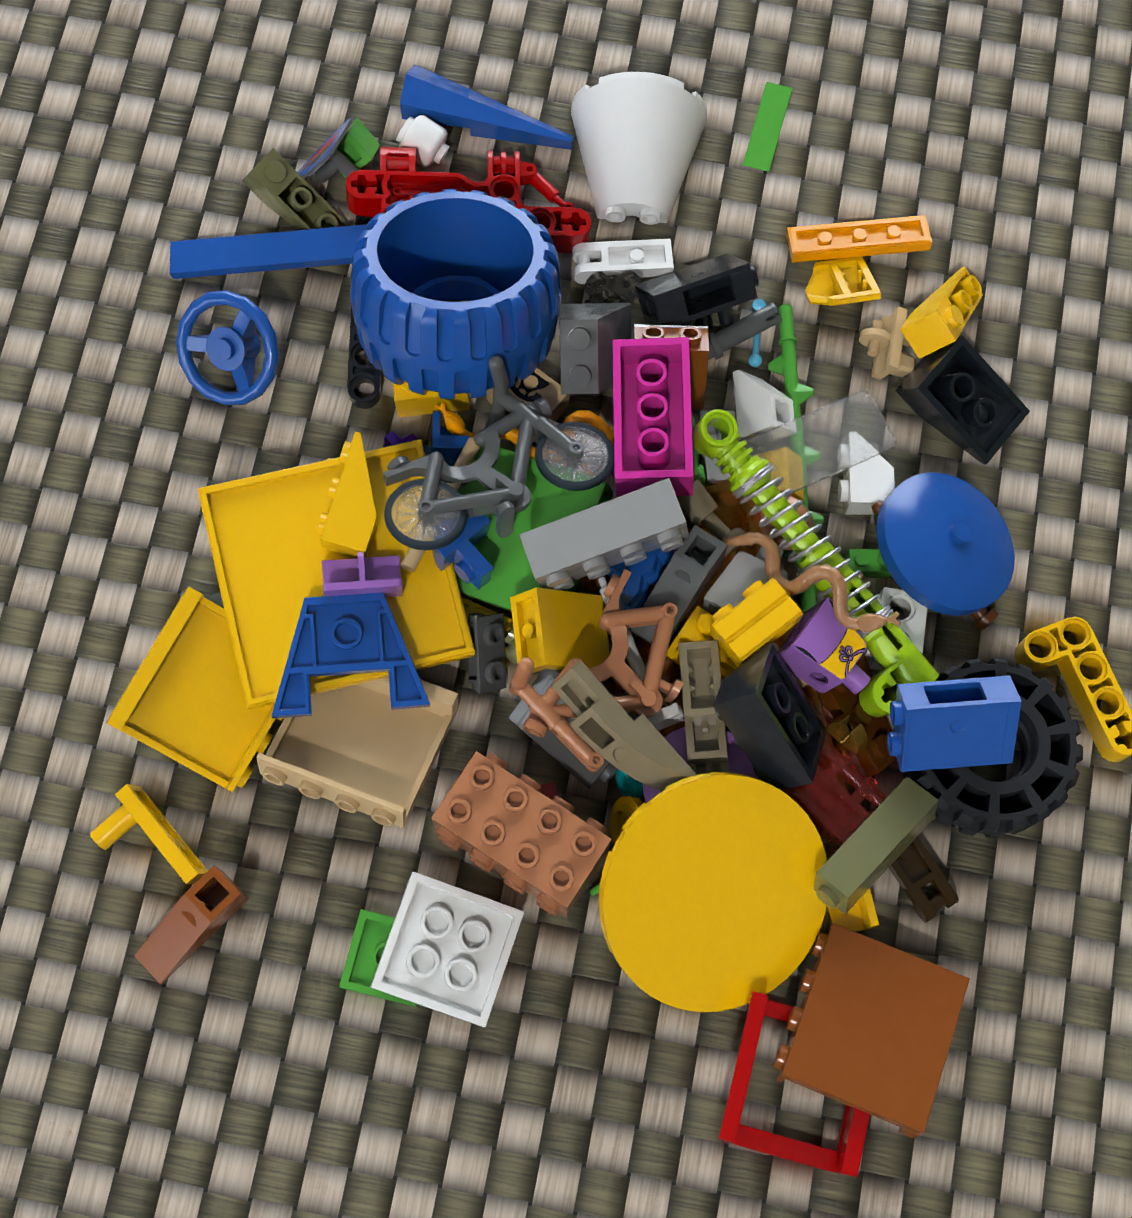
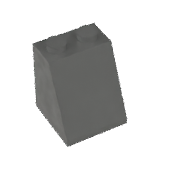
[559,303,631,395]

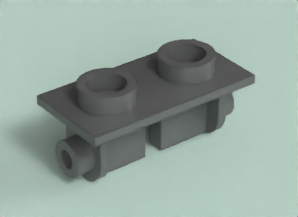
[467,613,507,694]

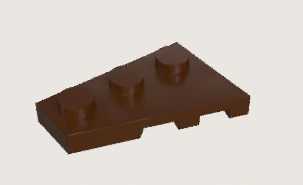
[817,653,897,777]

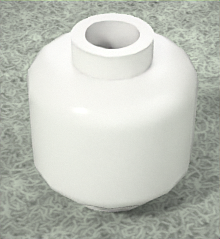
[396,115,450,168]

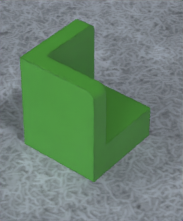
[337,118,380,179]

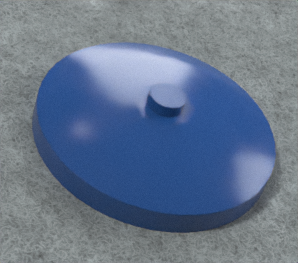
[876,472,1015,616]

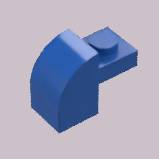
[432,494,494,590]

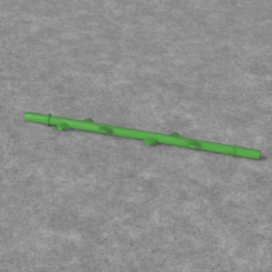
[768,304,825,617]

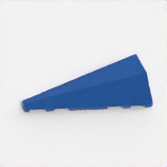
[400,65,574,150]

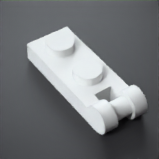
[572,239,674,284]

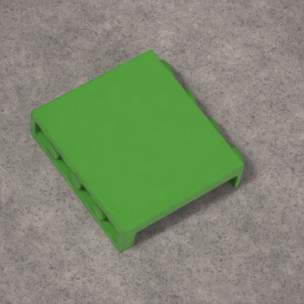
[453,447,614,611]

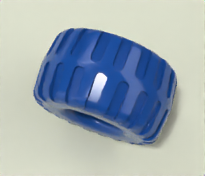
[350,189,561,399]

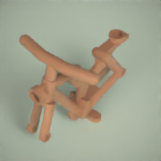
[509,569,684,773]

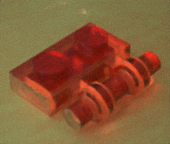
[784,743,887,845]

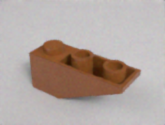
[134,865,249,985]

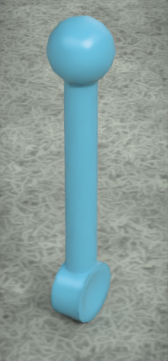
[748,299,766,367]

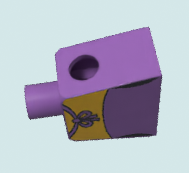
[777,597,871,694]

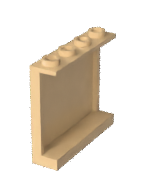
[256,677,458,828]

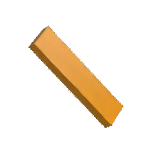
[786,215,932,263]

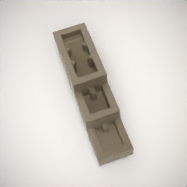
[679,640,729,775]

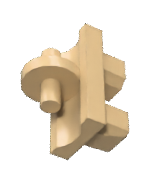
[859,306,915,380]

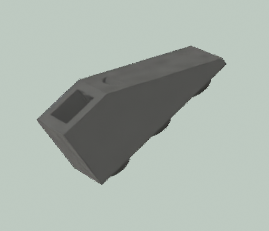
[630,525,727,644]

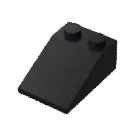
[895,335,1030,464]

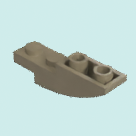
[551,661,696,791]

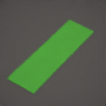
[743,82,792,172]

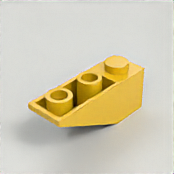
[900,266,983,359]
[316,431,377,558]

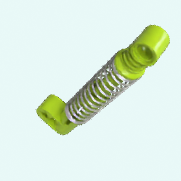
[692,409,939,717]

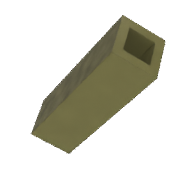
[814,777,939,914]

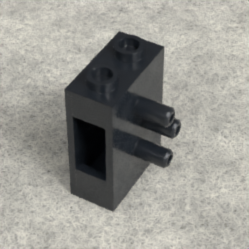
[635,253,759,330]

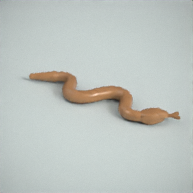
[722,532,901,632]

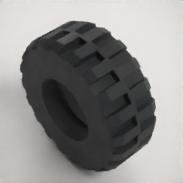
[903,658,1083,838]

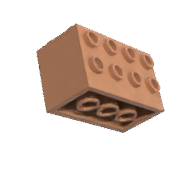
[431,751,612,918]

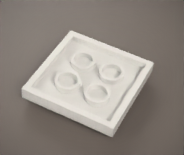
[370,872,524,1027]

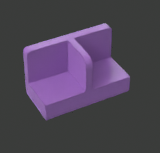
[322,552,402,598]

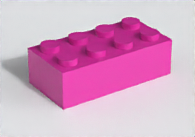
[613,337,694,498]

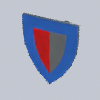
[298,117,359,183]

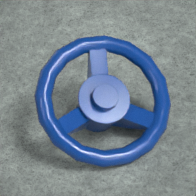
[176,290,279,406]

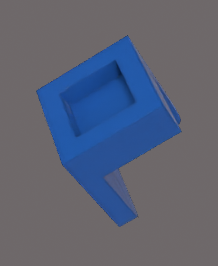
[430,411,470,466]

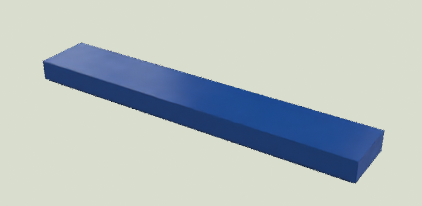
[170,224,367,279]

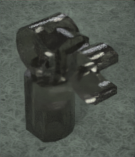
[584,270,642,303]

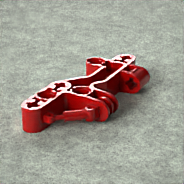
[346,147,592,254]

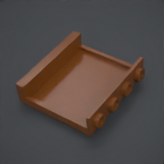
[773,923,970,1139]

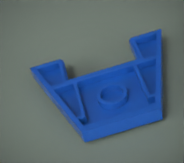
[272,592,430,719]

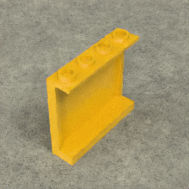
[106,587,283,793]

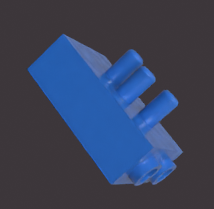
[887,675,1022,772]

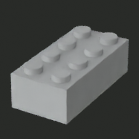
[519,478,689,591]

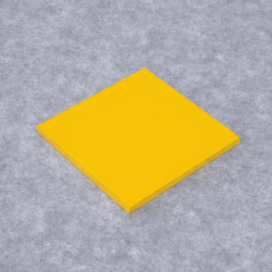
[197,439,475,710]

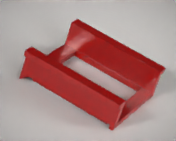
[718,991,870,1177]

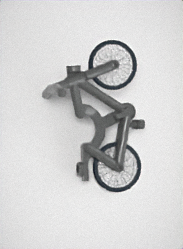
[383,355,615,550]

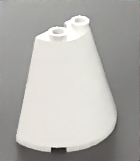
[571,72,707,225]

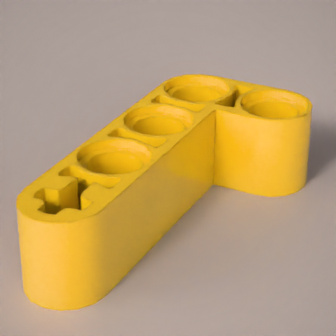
[1014,617,1132,762]

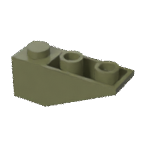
[242,148,350,230]

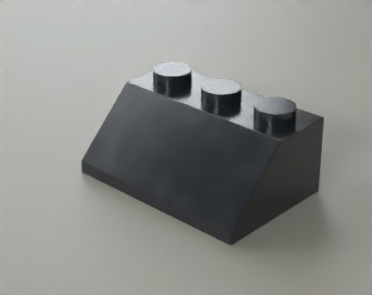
[713,643,827,791]

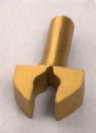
[827,714,868,771]

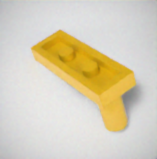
[90,784,208,884]

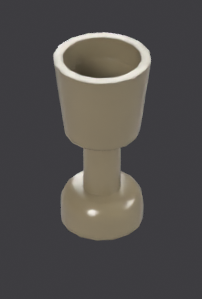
[677,480,746,558]

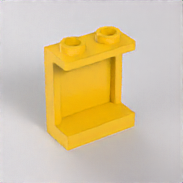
[510,587,610,673]

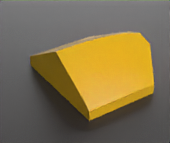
[805,256,881,306]

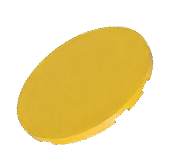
[599,772,827,1012]

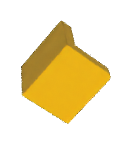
[826,888,879,932]

